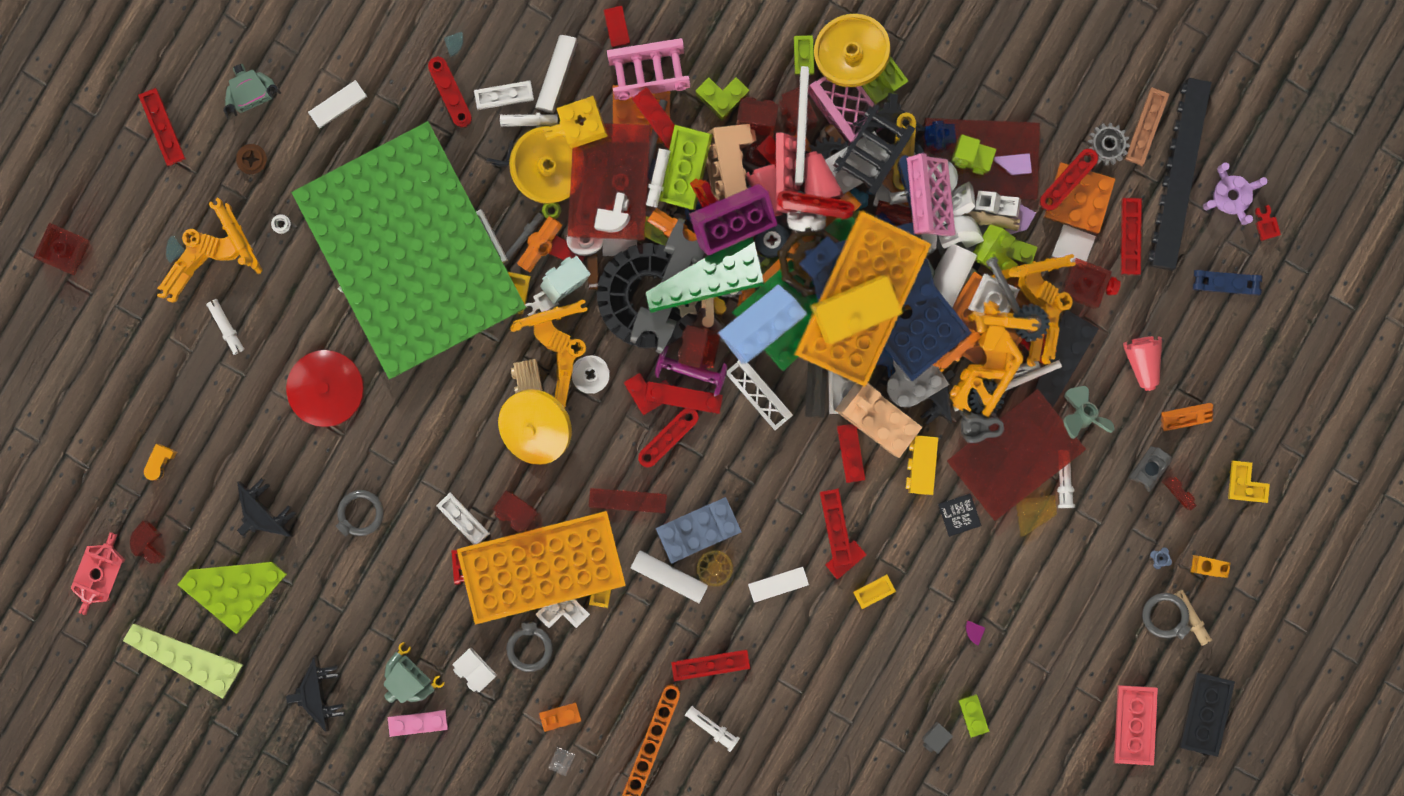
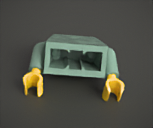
[384,642,445,703]

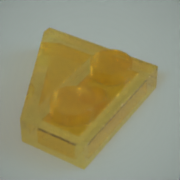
[1016,495,1057,537]

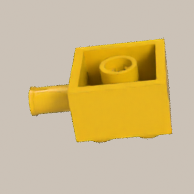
[544,96,608,148]

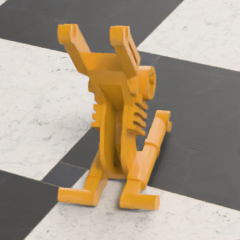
[157,198,263,303]
[991,254,1076,367]
[510,300,588,407]

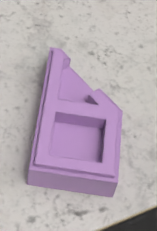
[994,153,1032,175]
[1005,204,1036,234]

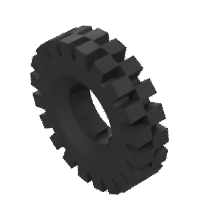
[597,243,701,349]

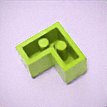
[695,77,750,121]
[951,135,996,175]
[972,224,1018,280]

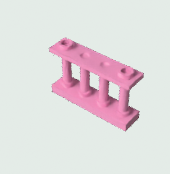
[607,38,690,100]

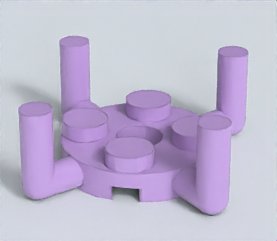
[1203,163,1267,225]

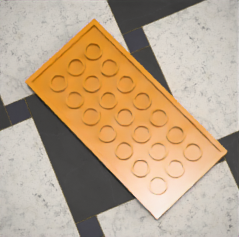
[794,211,931,387]
[457,511,626,625]

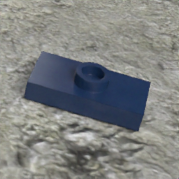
[799,236,841,278]

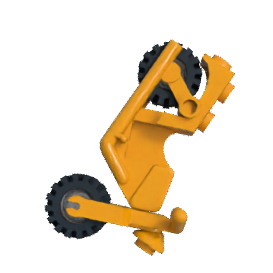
[950,300,1050,417]

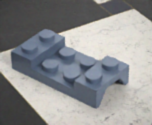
[656,497,741,564]

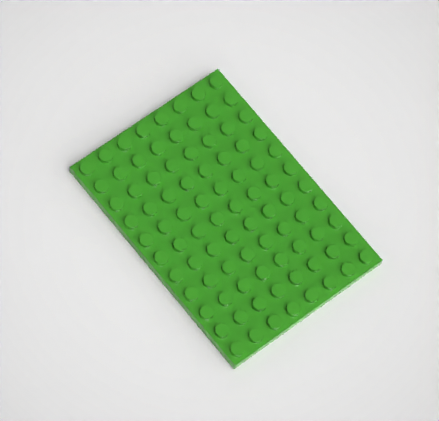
[291,121,526,380]

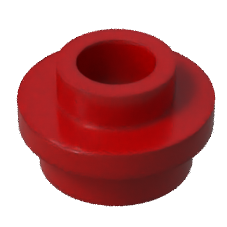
[1104,277,1121,296]

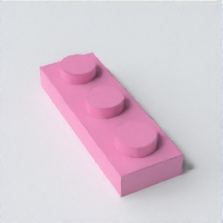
[388,710,448,737]

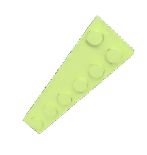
[123,624,243,699]

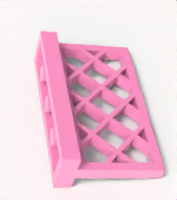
[808,77,883,146]
[907,153,955,236]

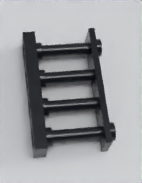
[833,104,915,196]

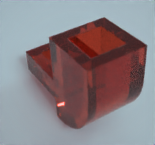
[130,520,165,564]

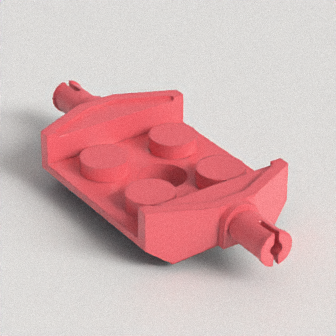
[71,532,125,615]

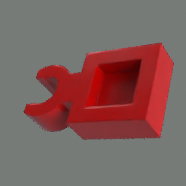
[1255,205,1281,241]

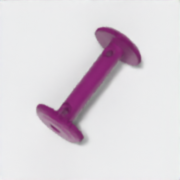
[655,345,728,396]

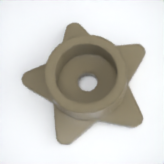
[676,301,698,318]

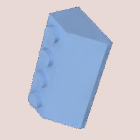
[718,285,807,364]

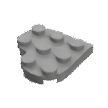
[886,360,949,408]

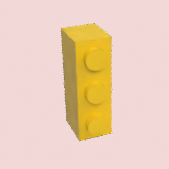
[906,435,938,495]

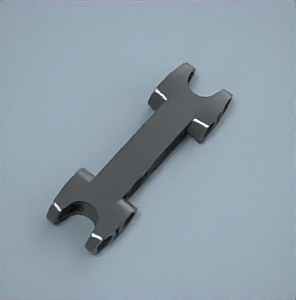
[630,218,705,354]

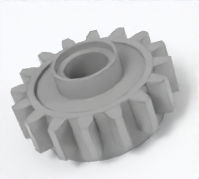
[1086,123,1130,166]

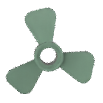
[1063,386,1115,439]

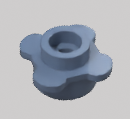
[1150,548,1172,569]

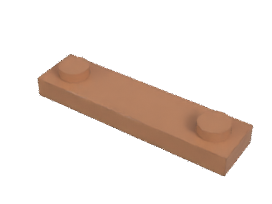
[1124,87,1169,166]

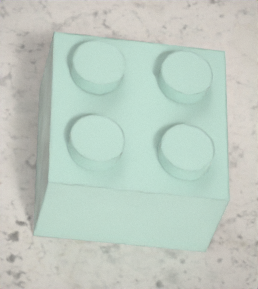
[540,256,590,304]

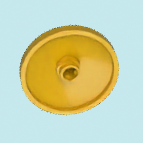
[814,14,891,87]
[509,126,585,204]
[498,389,572,465]

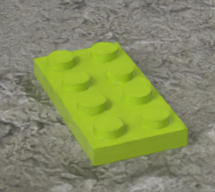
[659,125,713,210]

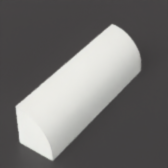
[535,35,578,114]
[933,244,977,307]
[631,550,708,603]

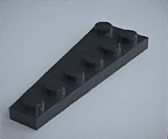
[1024,310,1099,427]

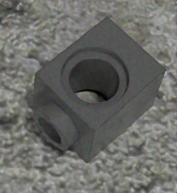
[921,722,953,753]

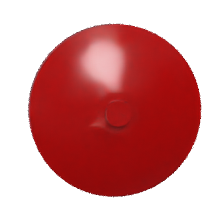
[286,350,364,427]

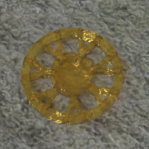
[697,550,733,586]

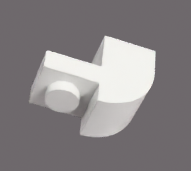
[975,191,1021,218]
[594,192,631,232]
[938,216,984,249]

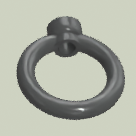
[335,490,384,537]
[1142,593,1192,640]
[506,621,553,672]

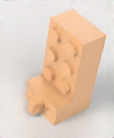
[706,124,756,201]
[835,382,922,458]

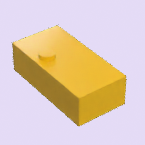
[811,275,902,344]

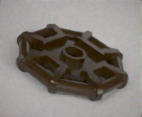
[777,228,840,297]

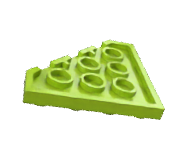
[177,562,287,634]

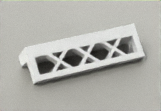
[726,360,793,430]

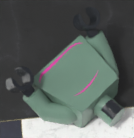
[223,64,281,118]

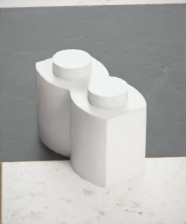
[453,648,497,692]

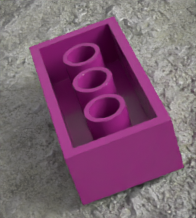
[690,184,777,256]

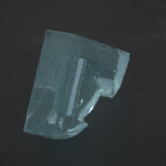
[444,32,463,57]
[166,235,185,263]

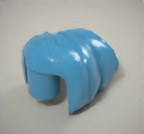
[850,188,869,211]

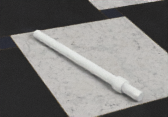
[952,360,1062,412]

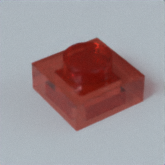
[745,142,766,168]

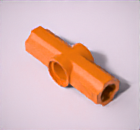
[647,207,697,241]
[517,216,562,272]

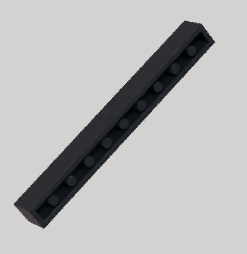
[1148,78,1212,271]

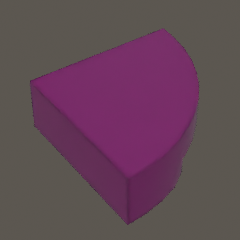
[966,620,985,645]

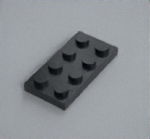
[1179,672,1235,757]

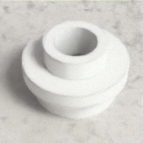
[271,214,291,234]

